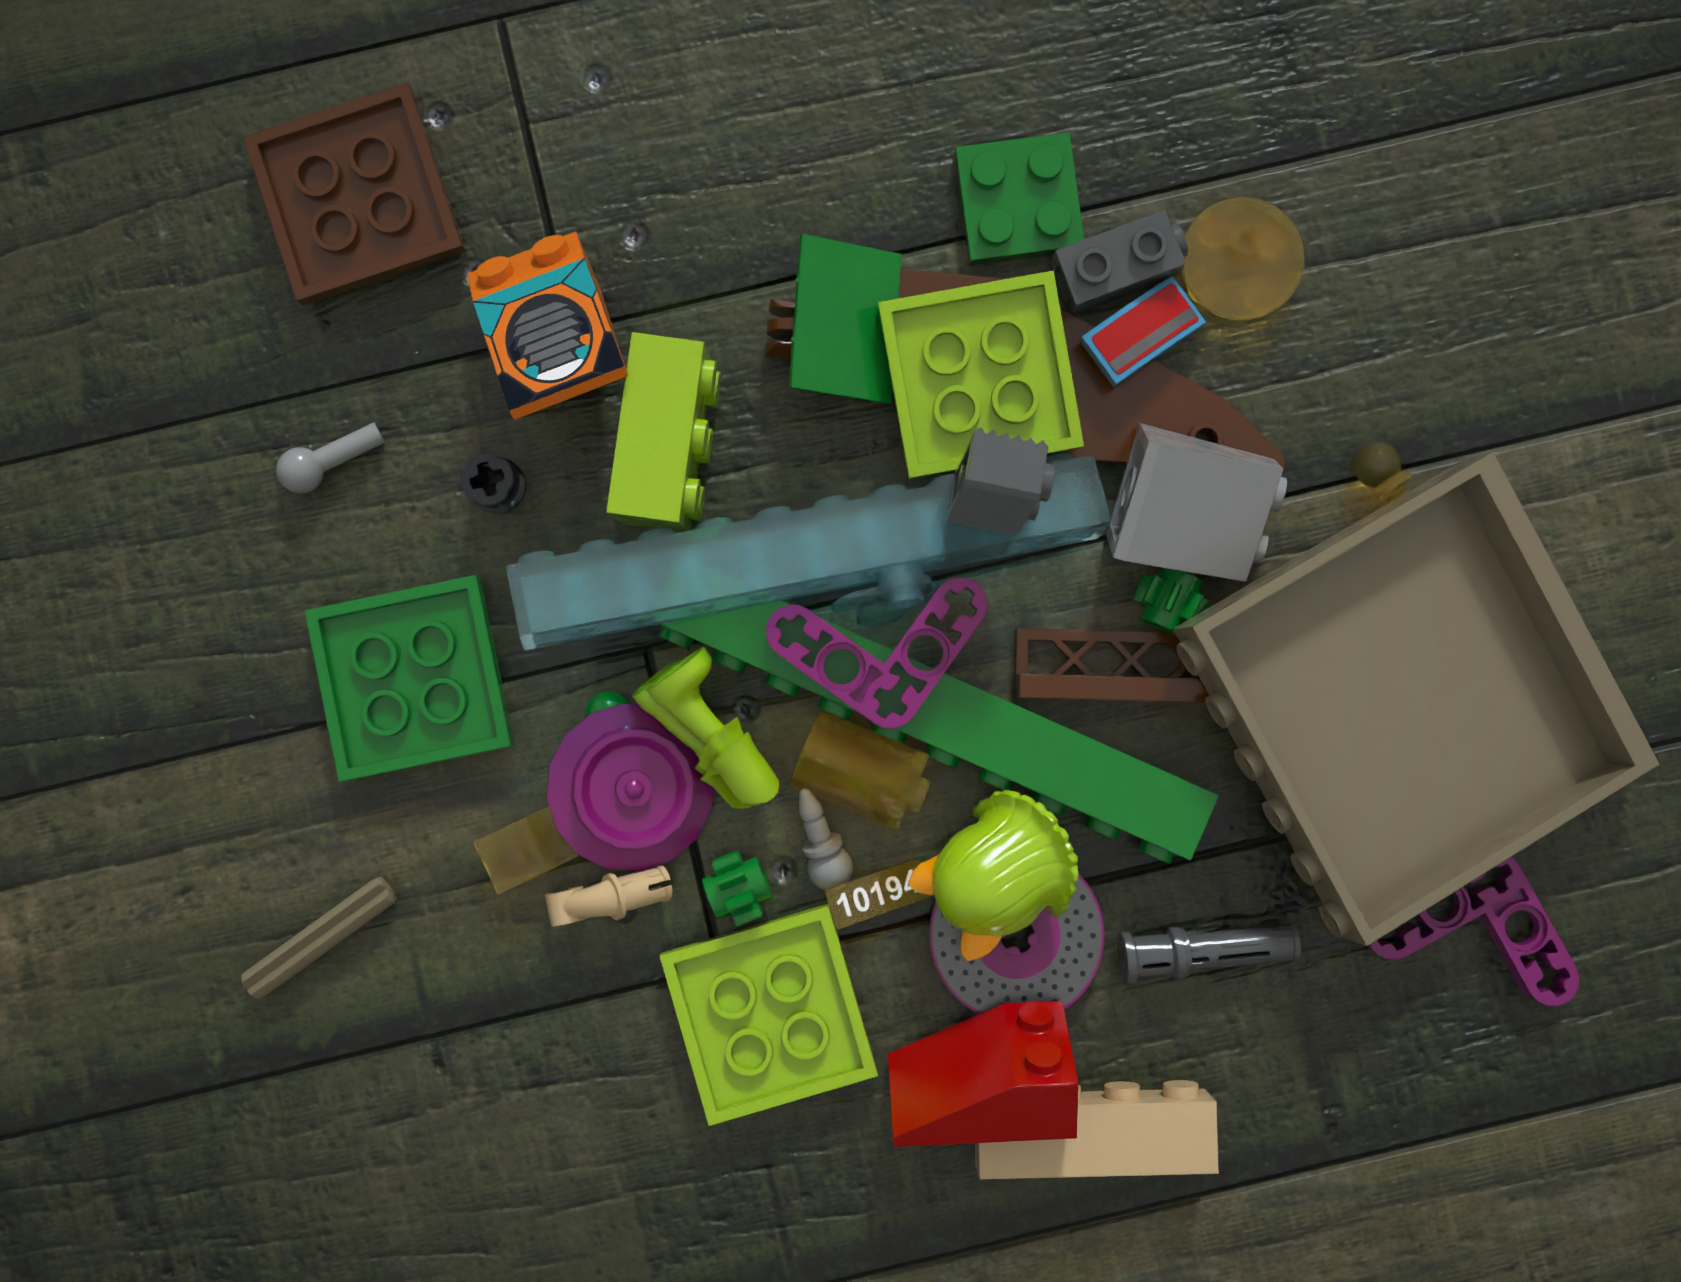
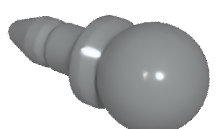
[799,788,853,891]

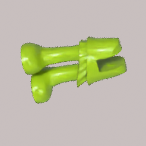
[632,647,779,809]

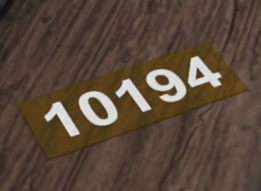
[825,858,930,930]

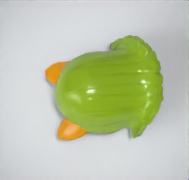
[908,790,1079,961]

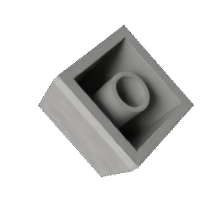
[1106,423,1287,582]

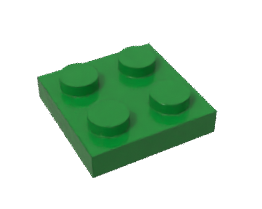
[954,132,1084,266]

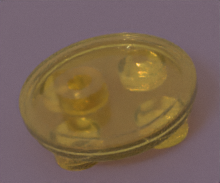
[1181,197,1304,320]

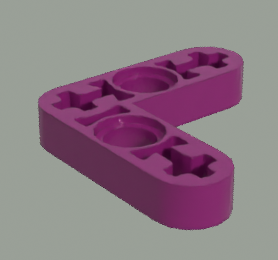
[766,577,987,729]
[1366,856,1579,1006]

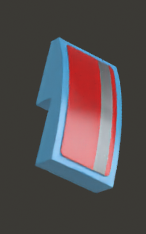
[1080,276,1206,388]

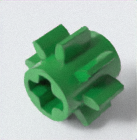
[1132,568,1211,636]
[702,850,773,927]

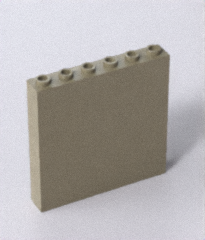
[1173,452,1660,946]

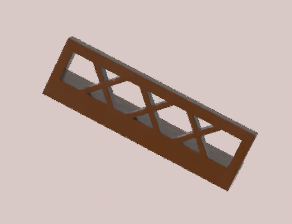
[1014,628,1209,702]

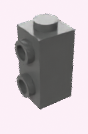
[1049,209,1188,315]

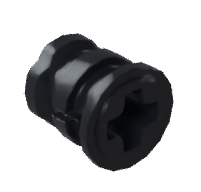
[461,453,526,514]

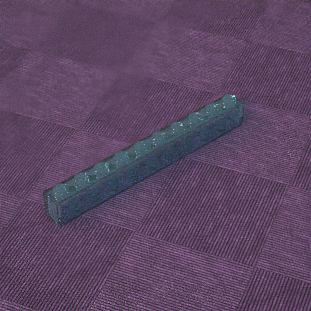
[506,453,1112,651]

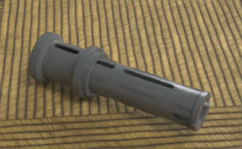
[1117,923,1301,985]

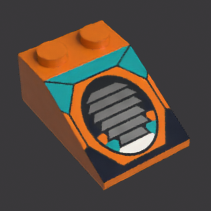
[467,231,628,420]

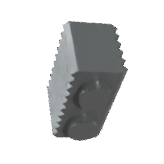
[946,428,1055,537]

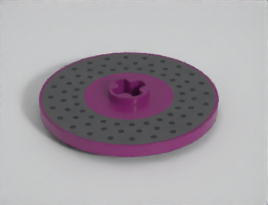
[929,874,1104,1014]

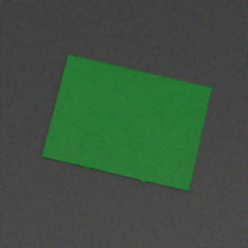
[789,234,902,404]

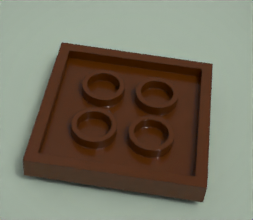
[243,82,466,306]

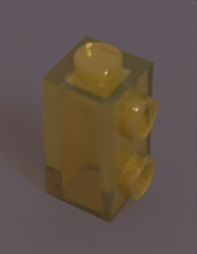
[789,710,931,830]

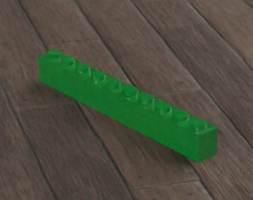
[649,555,1219,864]

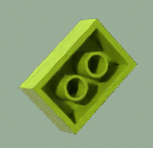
[606,332,721,533]

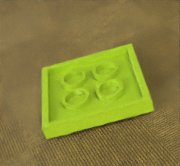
[878,270,1084,479]
[660,903,878,1126]

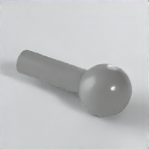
[276,422,385,494]

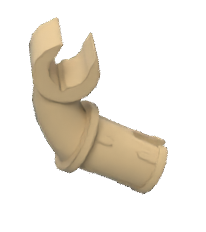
[544,865,673,927]

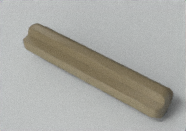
[240,877,397,999]

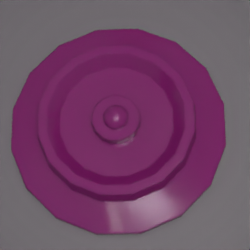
[546,703,714,871]

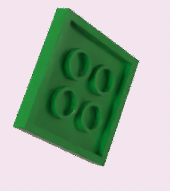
[304,575,515,782]

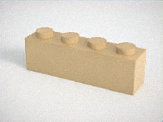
[975,1080,1219,1180]

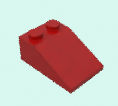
[888,1001,1079,1147]

